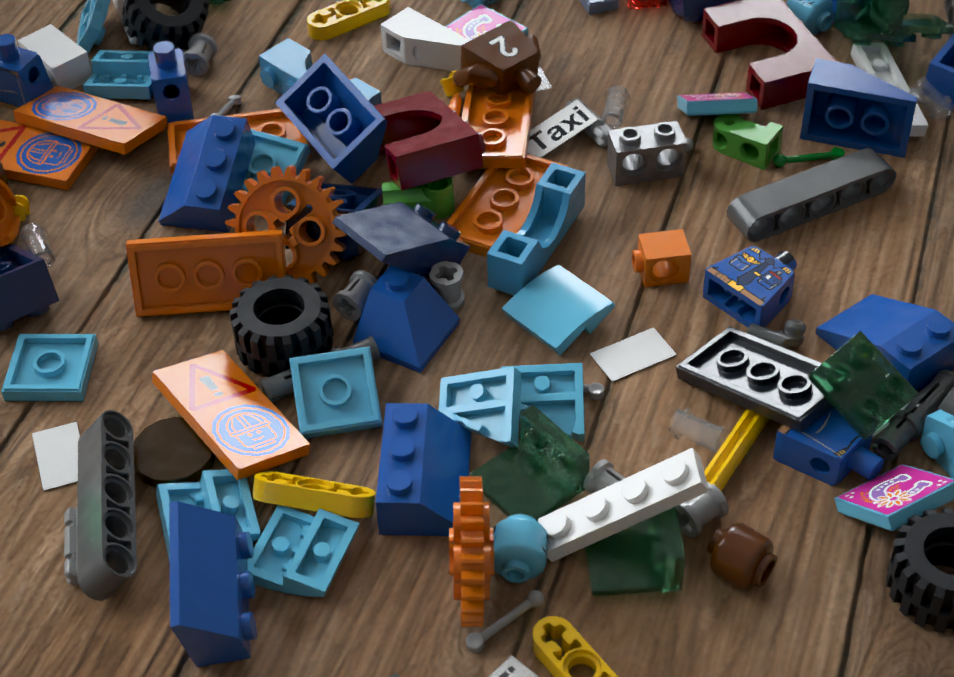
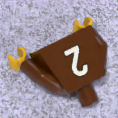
[440,20,542,96]

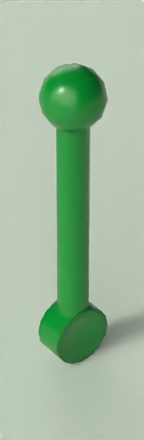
[773,147,845,168]

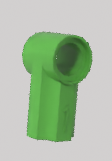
[382,176,455,219]

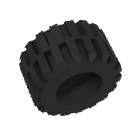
[122,0,209,51]
[230,275,333,377]
[886,508,954,633]

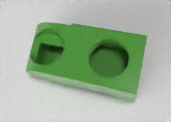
[713,114,783,170]

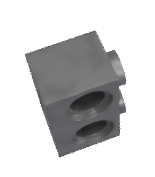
[607,121,687,186]

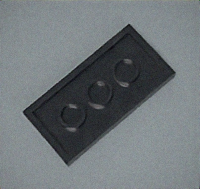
[676,326,856,433]

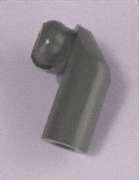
[747,319,806,349]

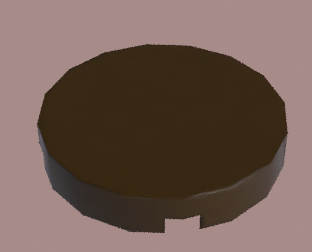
[134,417,215,488]

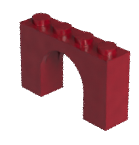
[702,0,837,110]
[374,90,486,191]

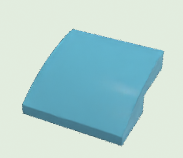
[83,50,154,99]
[501,264,615,356]
[156,469,261,561]
[247,505,360,597]

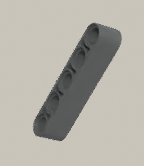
[726,148,896,242]
[77,410,137,601]

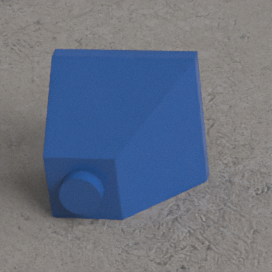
[353,265,460,373]

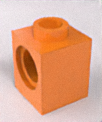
[632,229,692,287]

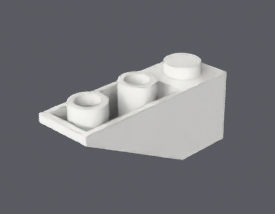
[381,7,470,71]

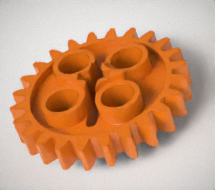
[225,165,347,284]
[449,476,494,627]

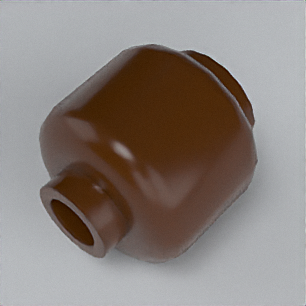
[707,523,778,590]

